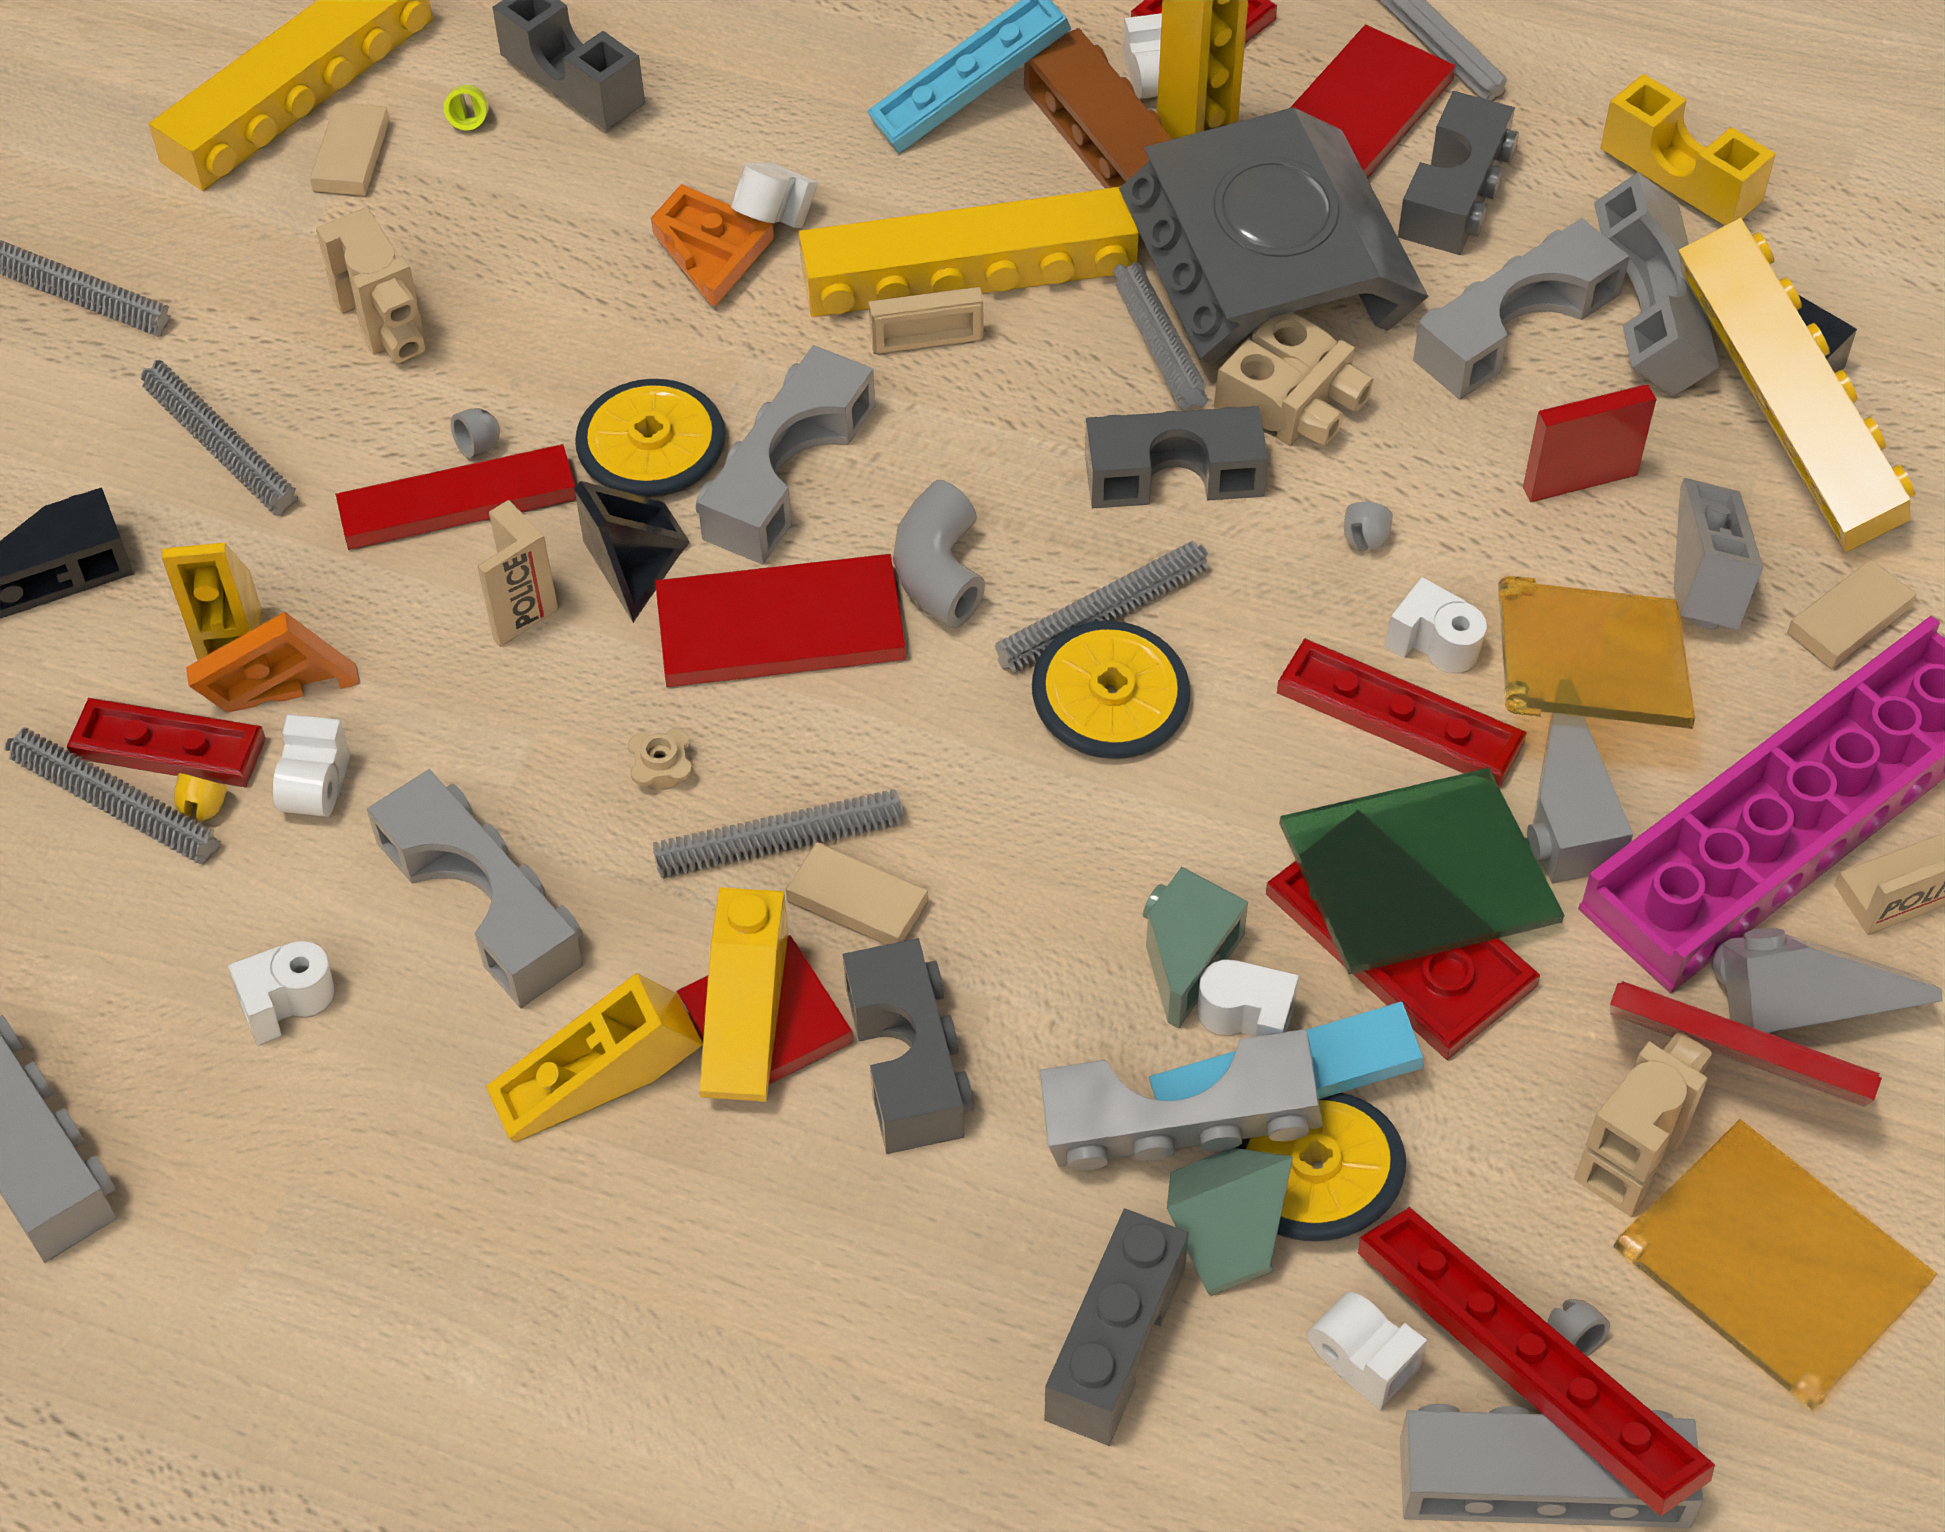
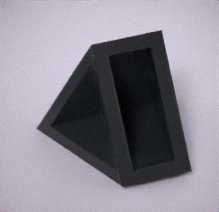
[574,481,690,623]

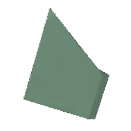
[1167,1148,1293,1296]

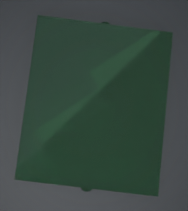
[1279,768,1565,975]

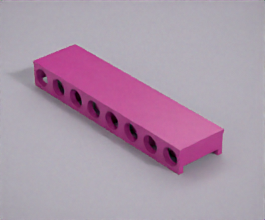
[1578,615,1945,994]

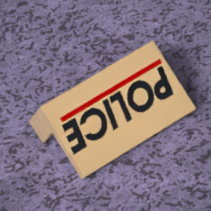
[477,500,558,647]
[1834,832,1945,935]

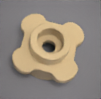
[628,729,692,790]

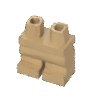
[316,207,425,363]
[1213,311,1374,446]
[1574,1032,1712,1217]

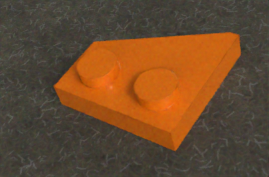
[651,184,774,306]
[186,612,359,712]

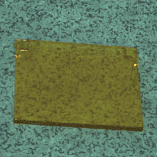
[1498,576,1695,729]
[1613,1119,1937,1410]

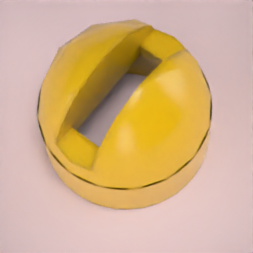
[174,773,228,822]

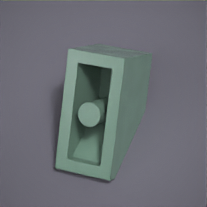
[1143,867,1248,1029]

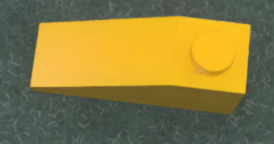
[162,542,261,661]
[699,887,788,1102]
[485,973,703,1142]

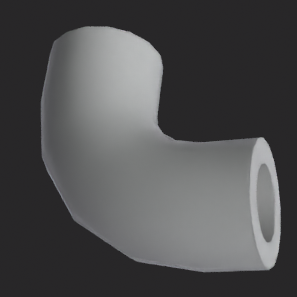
[893,480,985,628]

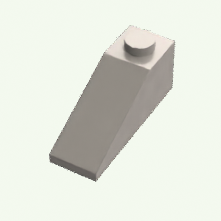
[1674,478,1763,630]
[1527,684,1633,884]
[1722,928,1943,1033]

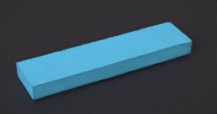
[867,0,1071,154]
[1149,1002,1424,1101]

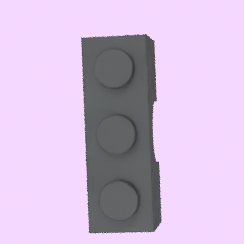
[492,0,645,131]
[1398,91,1519,255]
[1085,406,1268,509]
[843,938,974,1154]
[1044,1208,1189,1446]

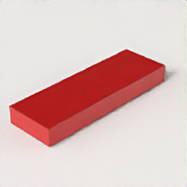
[67,697,266,788]

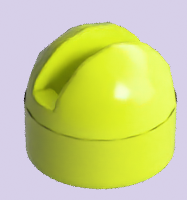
[444,84,489,131]

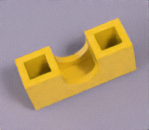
[1600,73,1776,226]

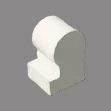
[1123,13,1162,100]
[731,163,818,228]
[1384,577,1487,673]
[273,714,351,817]
[228,941,335,1046]
[1197,960,1299,1037]
[1307,1292,1427,1411]

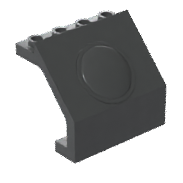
[1119,107,1429,364]

